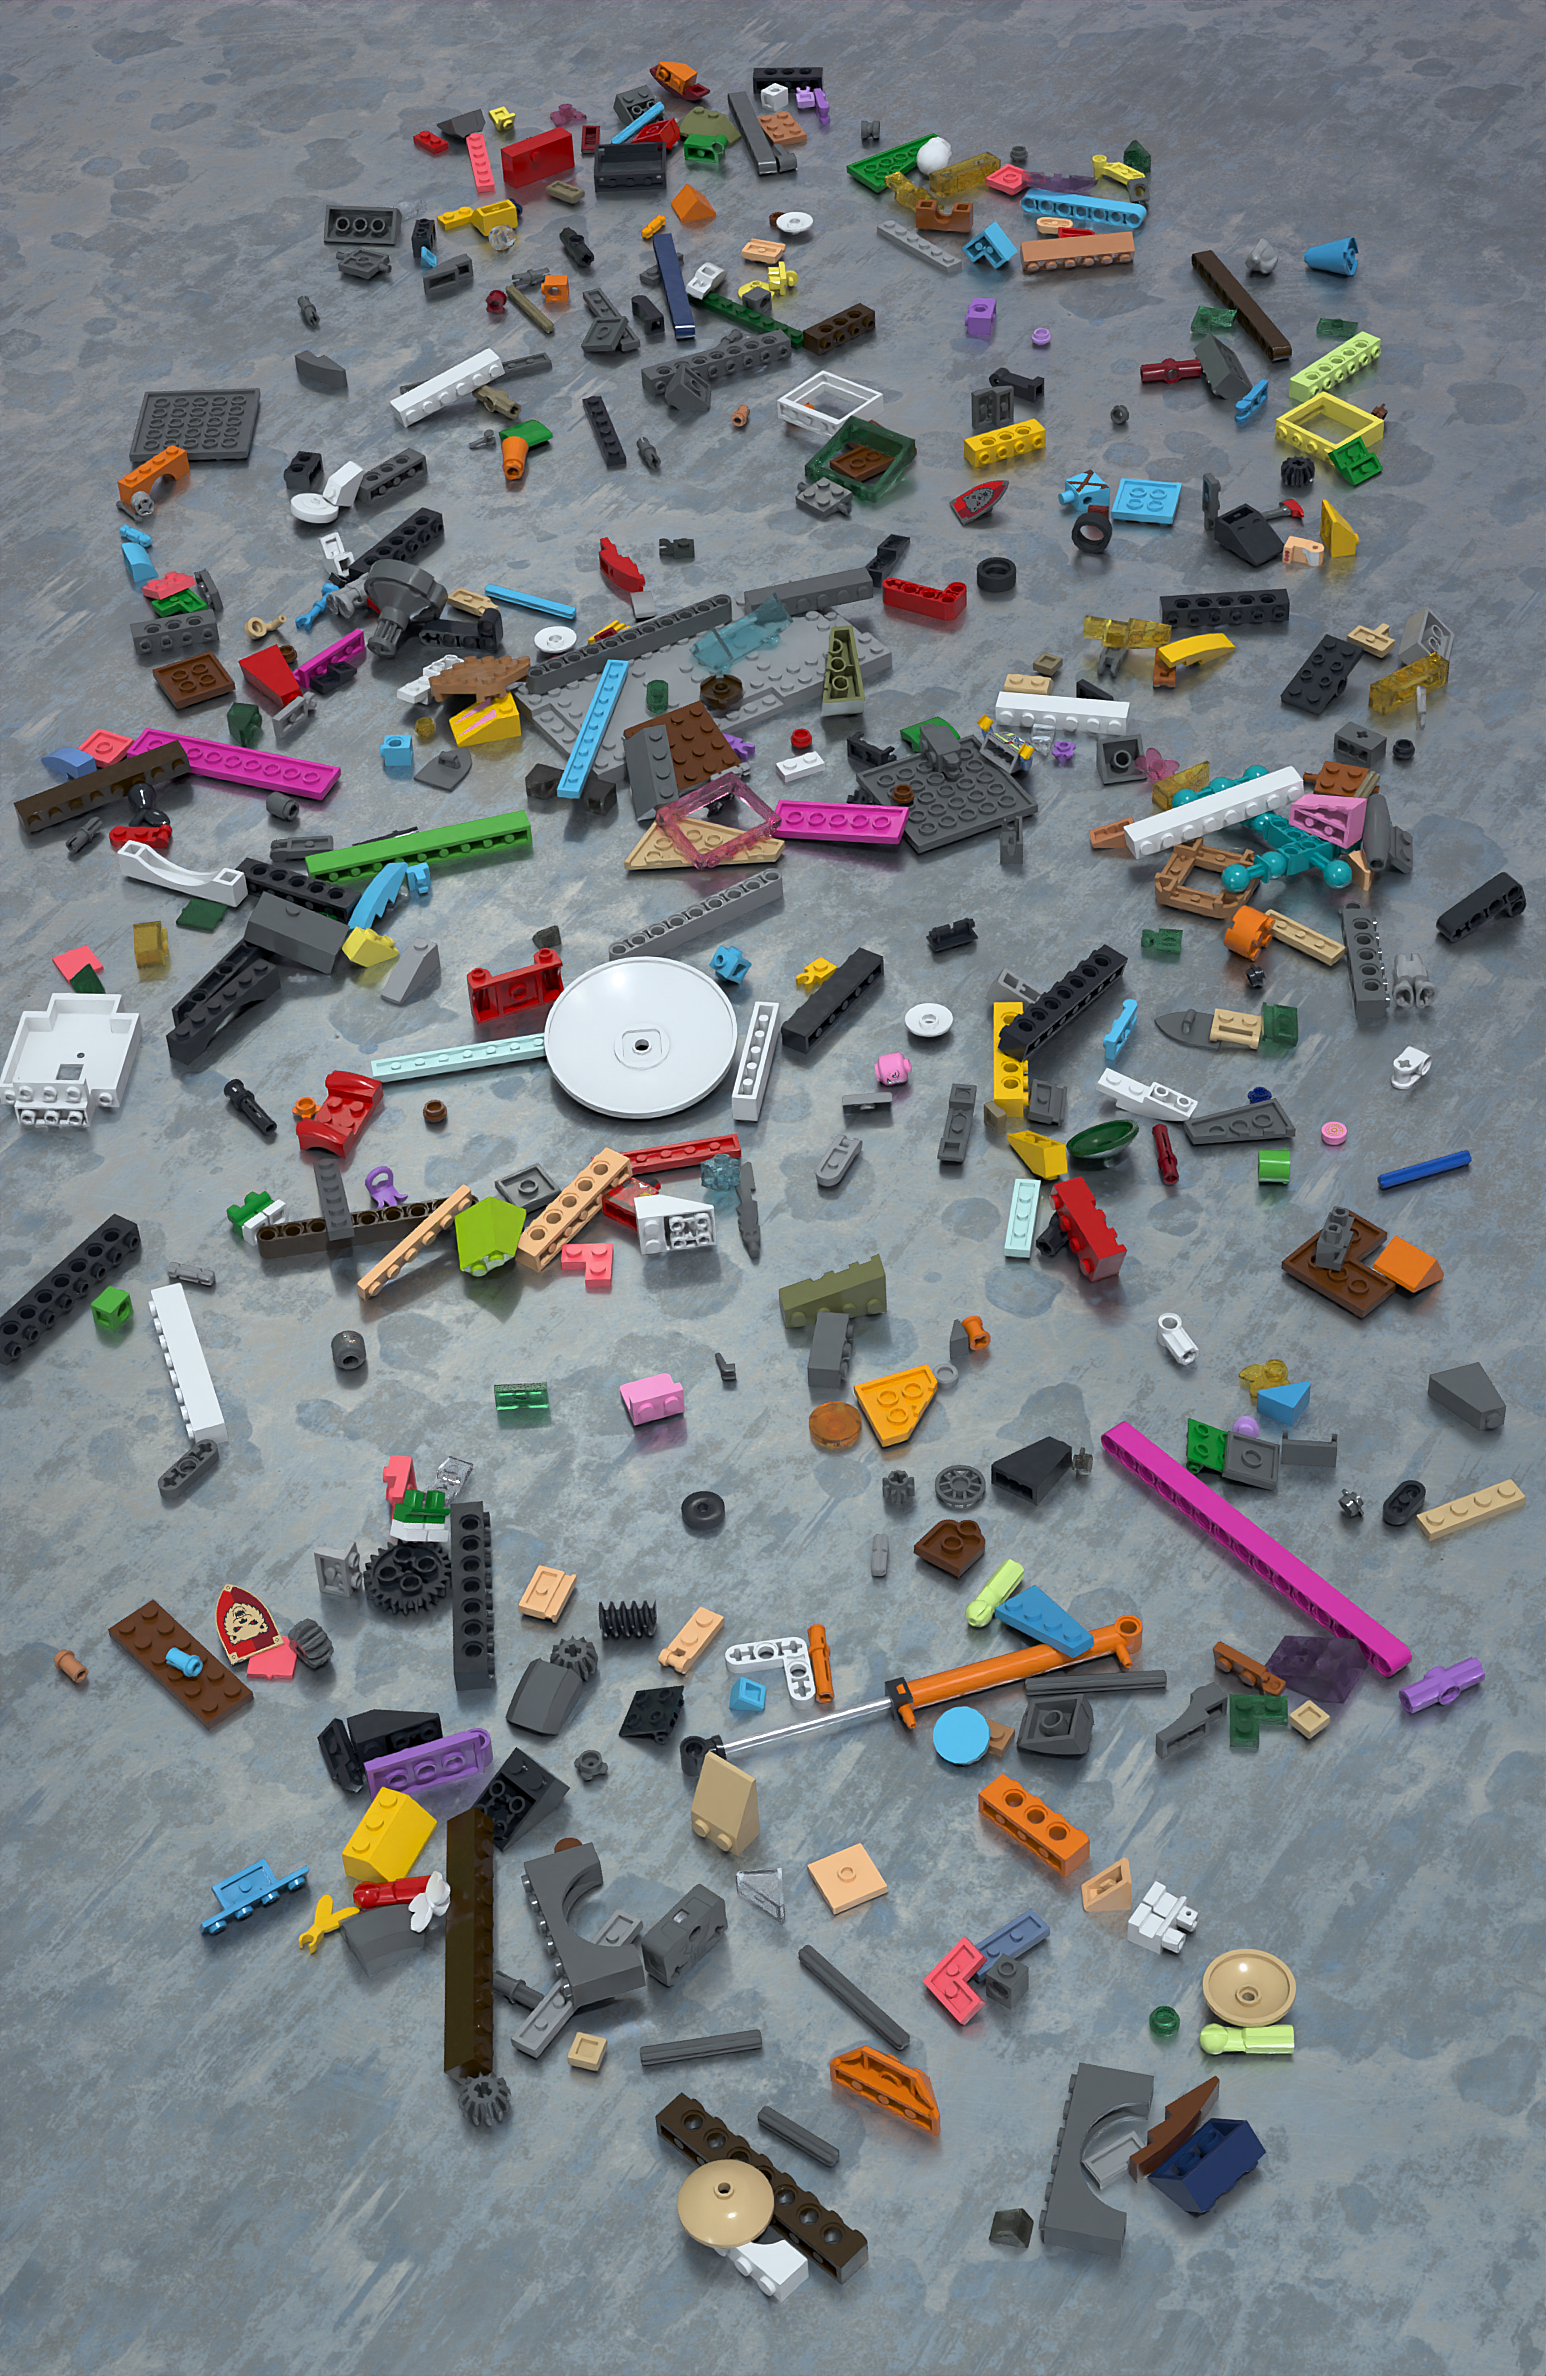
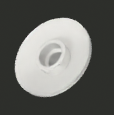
[777,212,813,234]
[534,626,577,653]
[905,1003,953,1037]

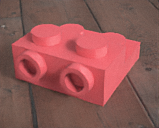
[383,1456,417,1520]

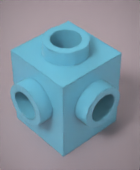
[709,945,752,984]

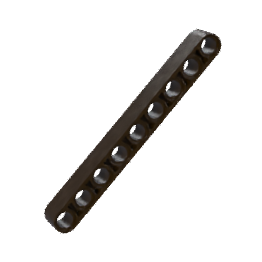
[256,1195,479,1259]

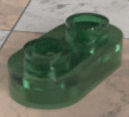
[646,680,669,714]

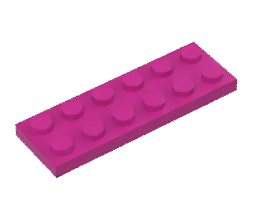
[768,800,910,844]

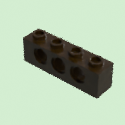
[803,303,875,356]

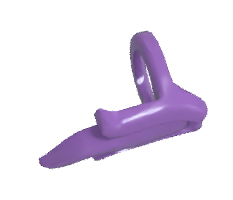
[365,1166,408,1208]

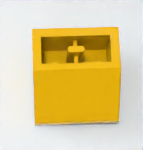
[470,199,518,236]

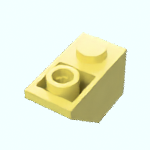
[341,926,400,967]

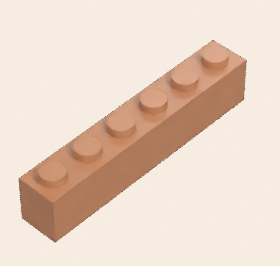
[1020,231,1135,272]

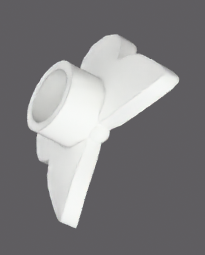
[408,1871,450,1932]

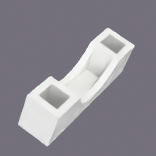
[714,2190,809,2302]

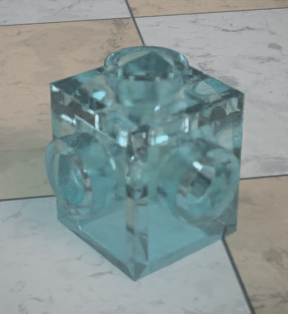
[701,1153,740,1192]

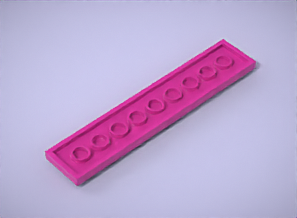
[126,728,341,800]

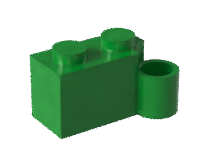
[684,133,728,164]

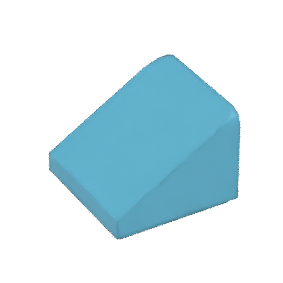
[729,1676,766,1711]

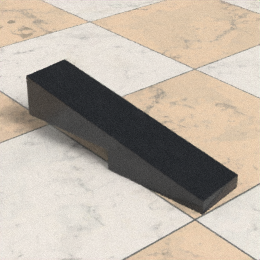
[865,534,910,588]

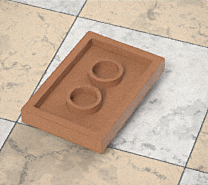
[758,111,807,146]

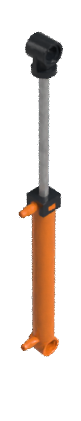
[679,1615,1143,1777]

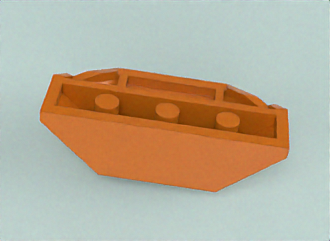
[830,2045,941,2137]

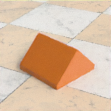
[671,184,716,223]
[1372,1235,1444,1293]

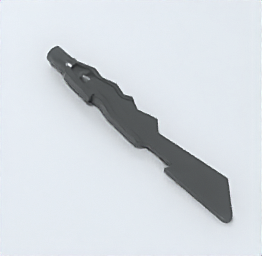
[731,1162,760,1258]

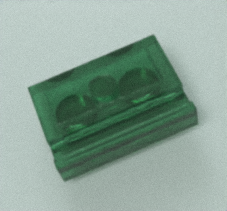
[1261,1002,1298,1047]

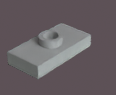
[842,1092,892,1109]

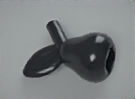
[127,783,171,827]

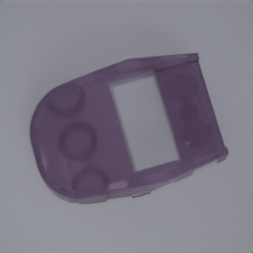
[1021,171,1098,193]

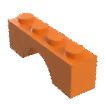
[117,445,190,507]

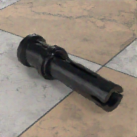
[224,1079,277,1135]

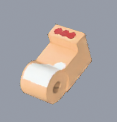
[1282,536,1324,567]

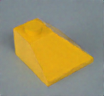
[1320,499,1359,558]

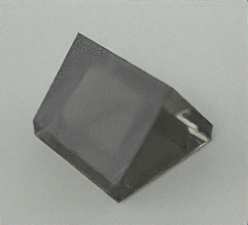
[532,925,562,950]

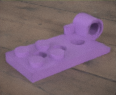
[364,1728,493,1802]

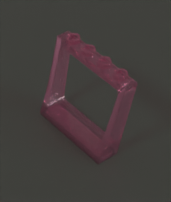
[655,771,782,870]

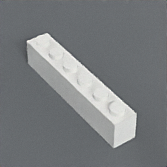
[390,348,505,428]
[996,691,1130,736]
[732,1002,780,1121]

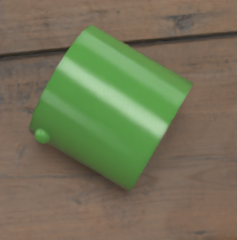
[1258,1148,1290,1184]

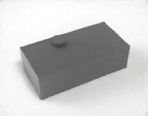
[243,892,350,975]

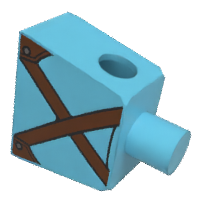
[1058,469,1110,511]

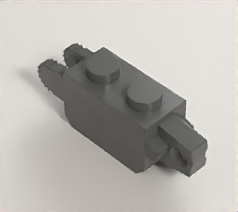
[919,723,962,779]

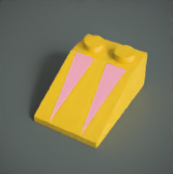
[449,690,521,748]

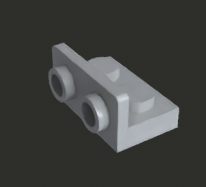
[314,1541,363,1598]

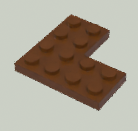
[829,420,917,484]
[1281,1210,1396,1318]

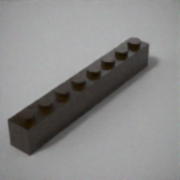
[14,740,191,835]

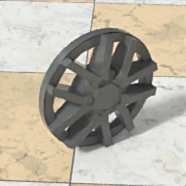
[935,1465,986,1508]

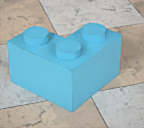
[962,221,1018,269]

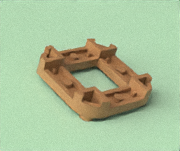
[1155,837,1260,921]

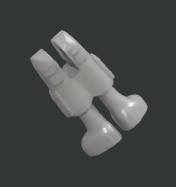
[326,572,369,618]
[1392,953,1438,1008]

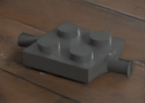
[336,248,392,279]
[795,477,853,519]

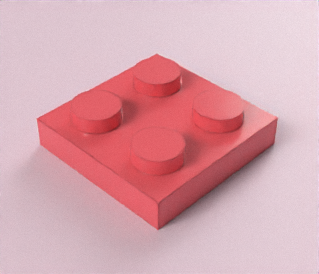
[985,164,1036,195]
[141,571,196,600]
[77,729,134,768]

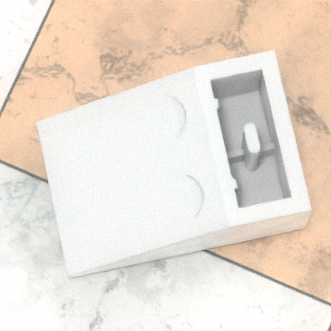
[634,1194,717,1255]

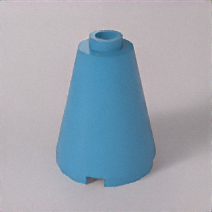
[1304,237,1358,276]

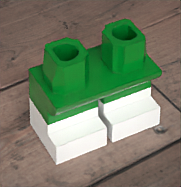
[226,1191,289,1247]
[390,1489,451,1542]

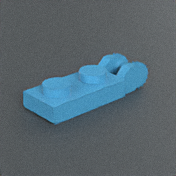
[1235,379,1268,423]

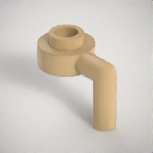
[244,615,287,640]

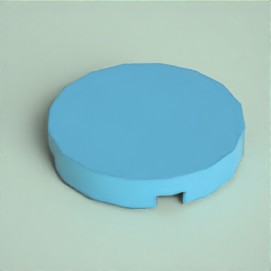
[933,1707,991,1765]

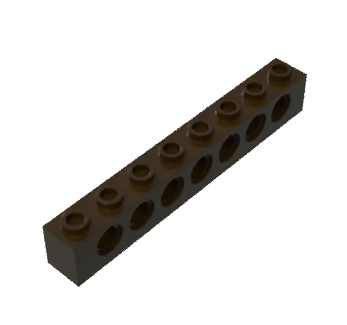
[655,2092,869,2285]

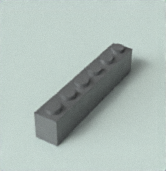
[744,567,873,623]

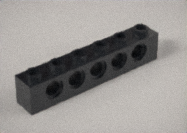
[348,507,444,582]
[1159,589,1290,629]
[235,857,362,925]

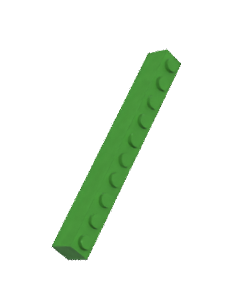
[305,810,533,885]

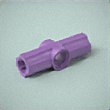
[1398,1657,1485,1714]

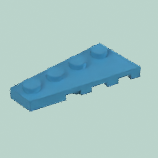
[994,1585,1094,1658]

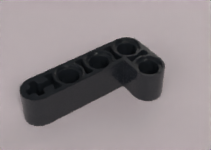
[419,608,503,653]
[1436,872,1526,942]

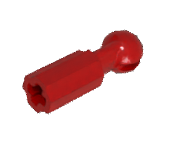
[353,1875,431,1910]

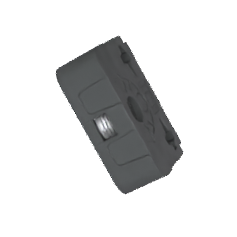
[641,1884,728,1987]

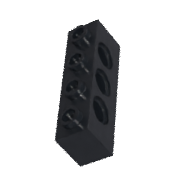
[753,67,824,94]

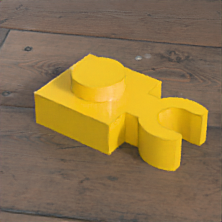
[796,957,837,991]

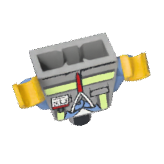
[977,714,1035,774]

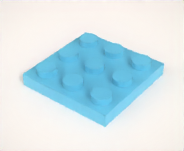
[1111,478,1182,524]

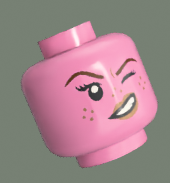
[875,1052,912,1086]

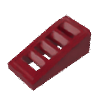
[581,125,601,153]

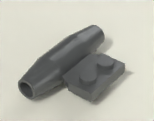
[1363,794,1413,874]

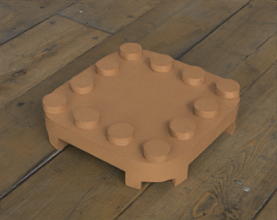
[428,656,531,702]

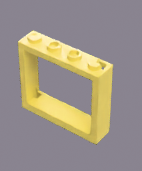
[1275,391,1384,466]

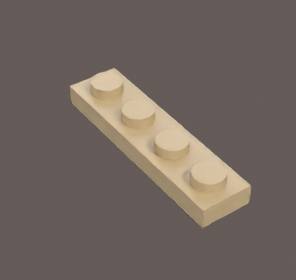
[1264,909,1346,966]
[1415,1479,1526,1541]

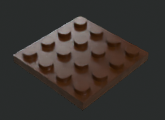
[623,700,742,796]

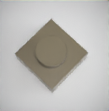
[1033,652,1063,676]
[984,1101,1007,1136]

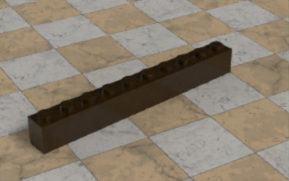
[444,1807,494,2085]

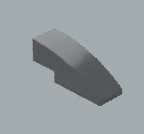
[423,253,474,295]
[295,350,348,388]

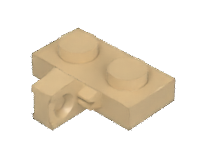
[1347,623,1395,658]

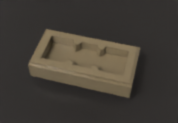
[546,180,585,204]

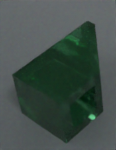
[227,702,262,748]

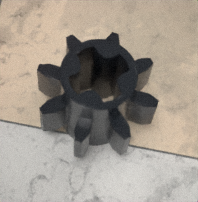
[847,790,874,805]

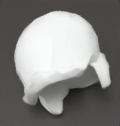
[916,137,952,177]

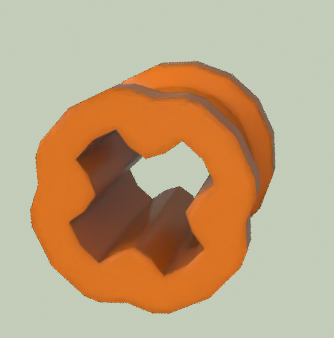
[961,1316,991,1351]

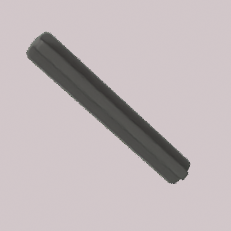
[640,2029,762,2065]

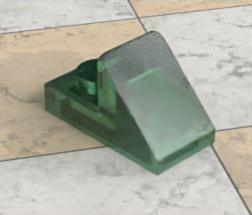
[1123,140,1151,174]

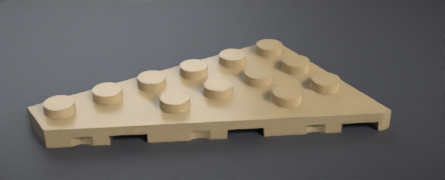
[624,811,785,870]

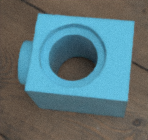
[380,735,413,766]

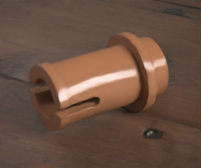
[731,405,750,426]
[54,1649,89,1683]

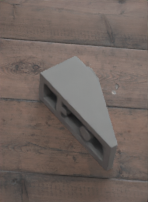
[381,937,440,1005]
[985,967,1044,1012]

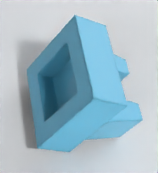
[405,862,431,894]

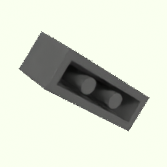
[807,1312,854,1388]

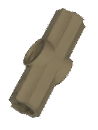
[472,384,521,420]

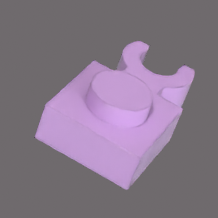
[796,87,815,109]

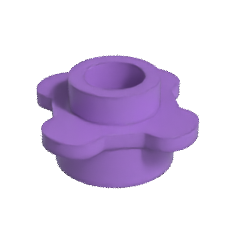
[1052,741,1076,761]

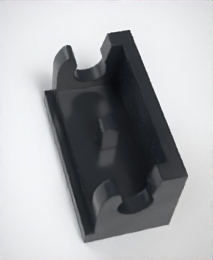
[847,732,897,768]

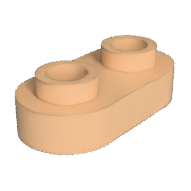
[1037,217,1073,234]

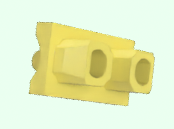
[768,262,799,295]

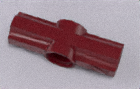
[1140,358,1201,384]

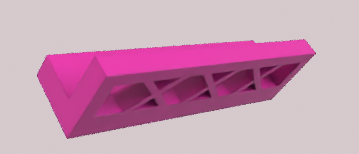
[292,629,366,689]

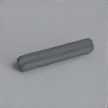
[757,2106,840,2166]

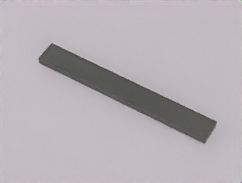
[400,352,552,395]

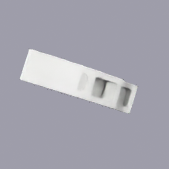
[685,262,728,300]
[397,655,464,705]
[1096,1068,1198,1121]

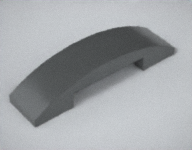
[937,1083,977,1162]

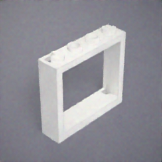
[777,371,884,442]

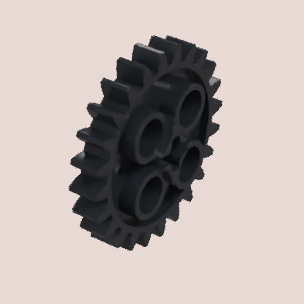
[363,1539,452,1614]

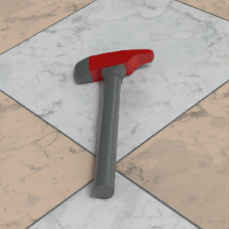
[1261,498,1304,520]

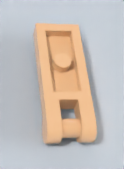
[658,1607,724,1674]

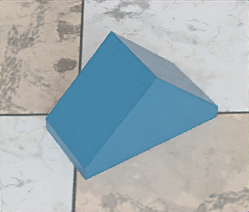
[1257,1381,1311,1427]

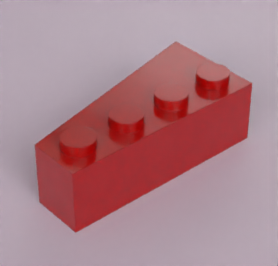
[1049,1176,1127,1283]

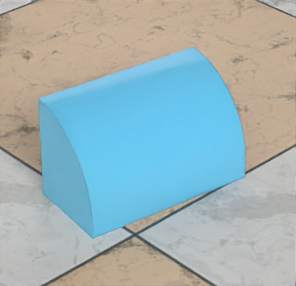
[121,542,158,582]

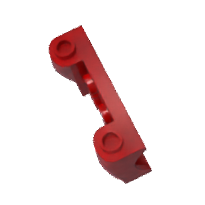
[467,948,564,1025]
[296,1070,384,1159]

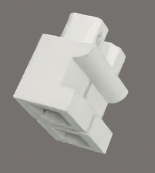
[1127,1881,1199,1954]

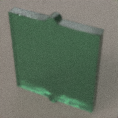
[176,898,229,932]

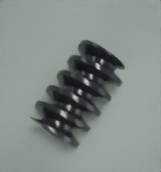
[599,1600,657,1637]

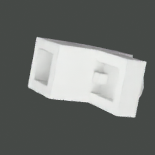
[317,532,355,576]

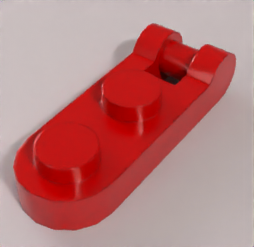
[109,824,173,849]

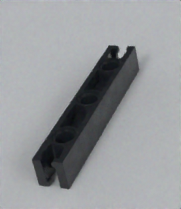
[171,938,275,1027]

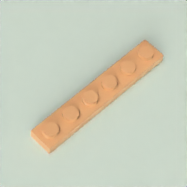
[357,1184,472,1301]

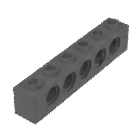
[1341,908,1390,1019]

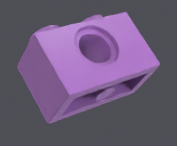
[965,298,996,335]

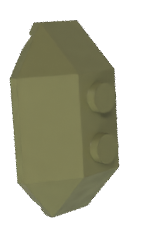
[677,107,741,146]

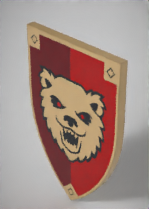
[215,1583,284,1665]

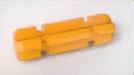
[641,215,666,239]

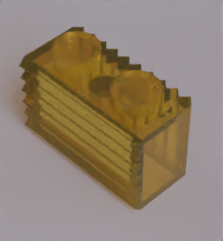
[133,921,169,969]

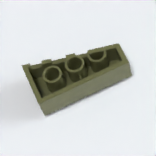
[820,625,865,717]
[779,1254,887,1329]

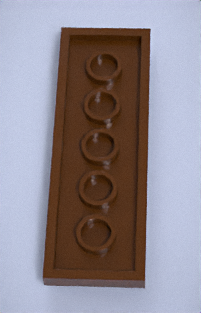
[108,1599,254,1731]

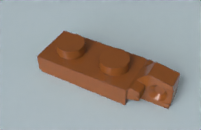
[1213,1641,1287,1700]

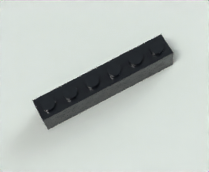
[780,947,884,1054]

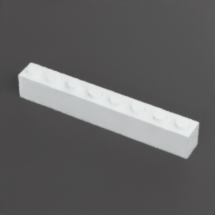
[1123,765,1305,859]
[148,1282,228,1444]

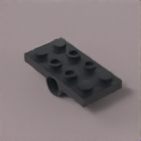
[1280,634,1364,715]

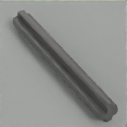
[1025,1670,1167,1695]
[798,1945,910,2050]

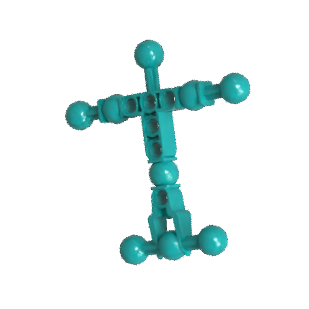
[1171,765,1392,893]

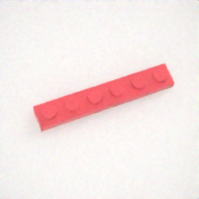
[466,133,495,193]

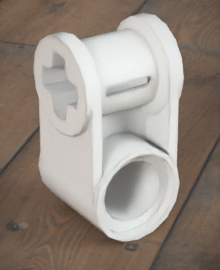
[1391,1046,1432,1090]

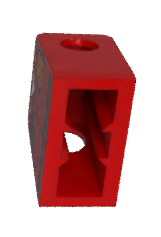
[601,1178,661,1232]

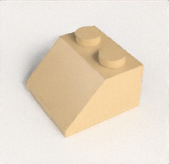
[1004,674,1054,696]

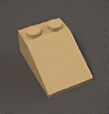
[690,1751,760,1856]

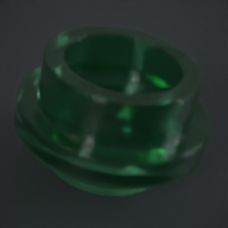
[1149,2006,1180,2036]

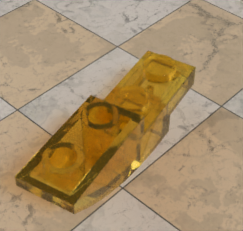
[884,171,944,213]
[1083,615,1172,649]

